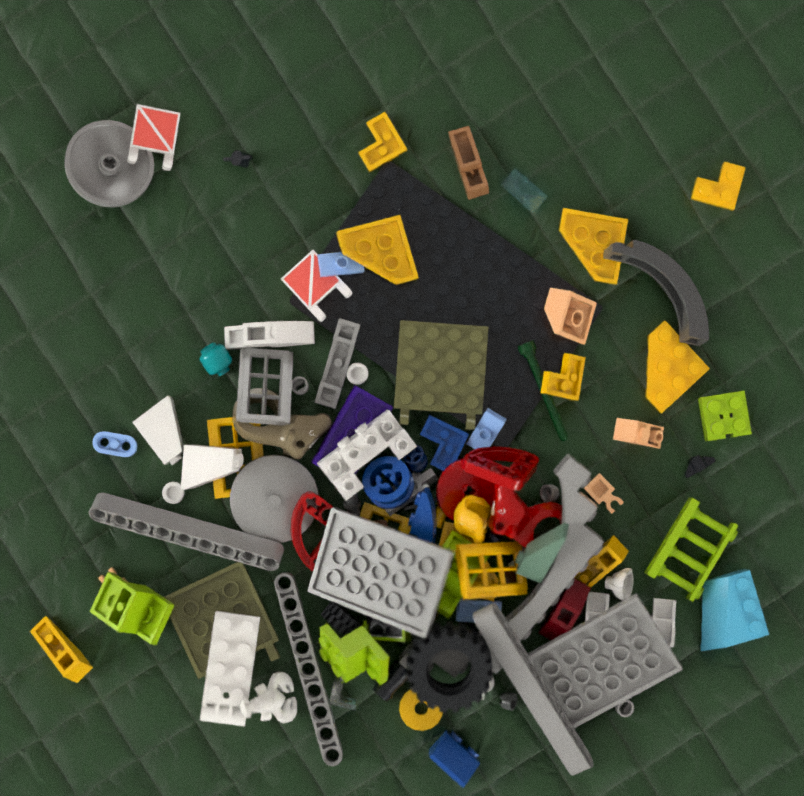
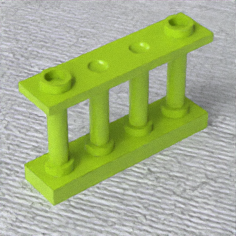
[644,497,738,602]

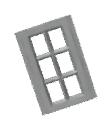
[236,348,293,425]

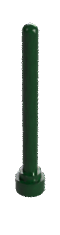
[517,340,568,441]

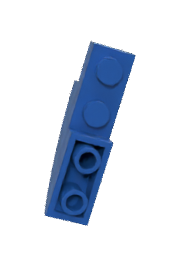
[408,487,437,544]

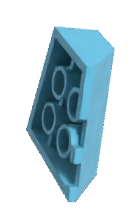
[700,569,769,651]

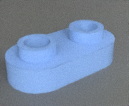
[92,431,138,457]

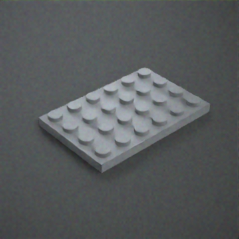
[307,507,454,638]
[528,593,683,728]

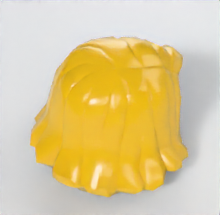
[454,495,490,544]

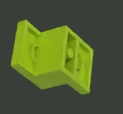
[437,530,489,618]
[90,572,174,645]
[319,623,389,685]

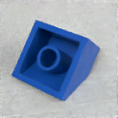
[429,730,480,788]

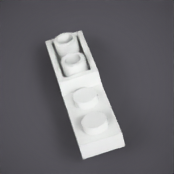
[224,321,315,350]

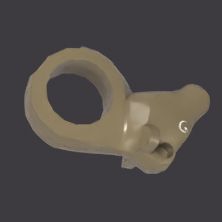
[232,388,332,459]

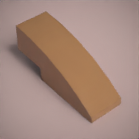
[448,126,489,200]

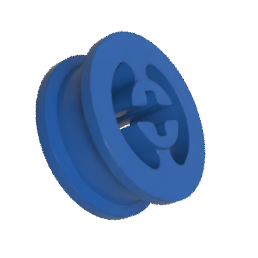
[362,456,414,509]

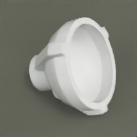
[605,568,634,601]

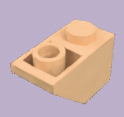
[613,418,664,449]

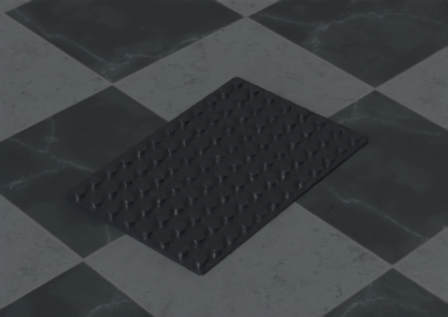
[290,161,602,447]

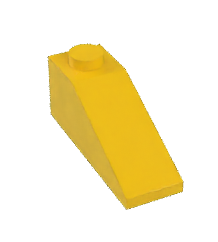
[574,535,629,587]
[30,616,93,683]

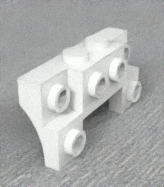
[317,410,417,501]
[585,592,676,647]

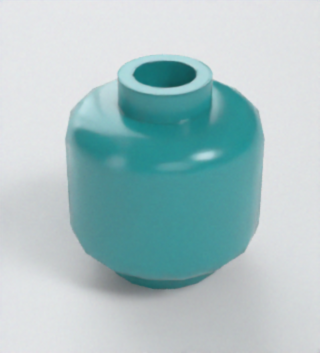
[199,342,232,376]

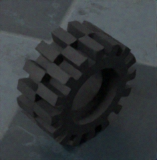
[321,601,363,636]

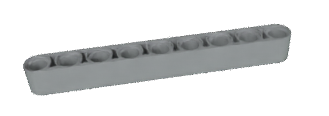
[89,493,284,571]
[274,572,343,766]
[473,603,594,776]

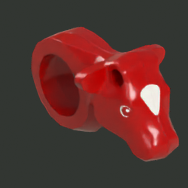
[487,484,562,548]

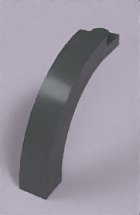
[603,240,709,346]

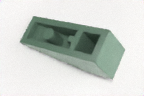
[515,523,569,583]

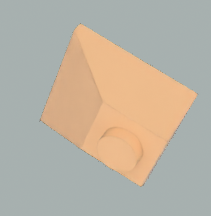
[544,288,597,345]

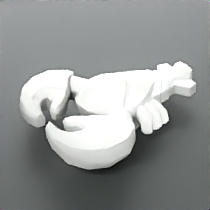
[240,671,297,723]

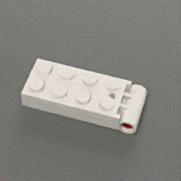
[200,611,260,727]

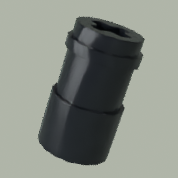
[373,659,407,702]

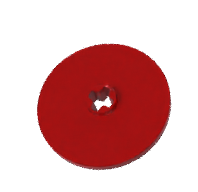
[436,458,495,521]

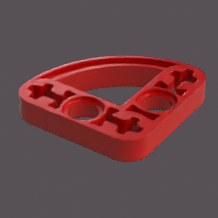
[462,446,539,490]
[290,491,334,571]

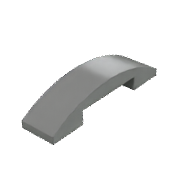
[315,318,361,409]

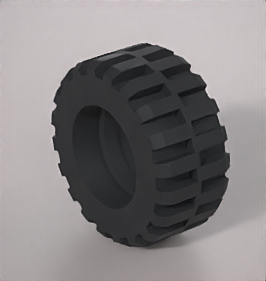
[406,621,493,713]

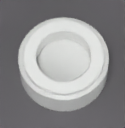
[346,363,369,385]
[162,482,185,504]

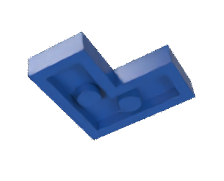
[420,415,469,471]

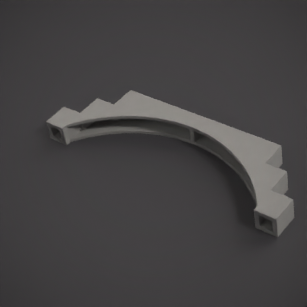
[399,453,604,678]

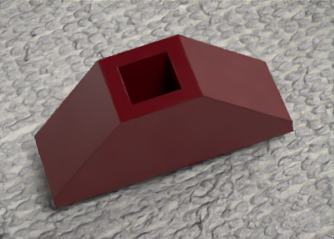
[538,578,591,640]

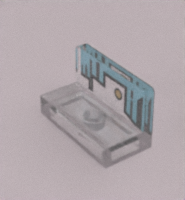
[329,676,358,710]

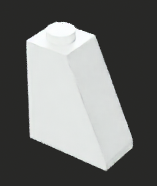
[132,396,184,465]
[181,444,244,490]

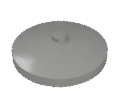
[64,120,154,207]
[230,455,318,543]

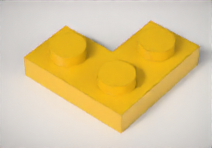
[358,112,407,173]
[691,162,746,211]
[541,353,586,401]

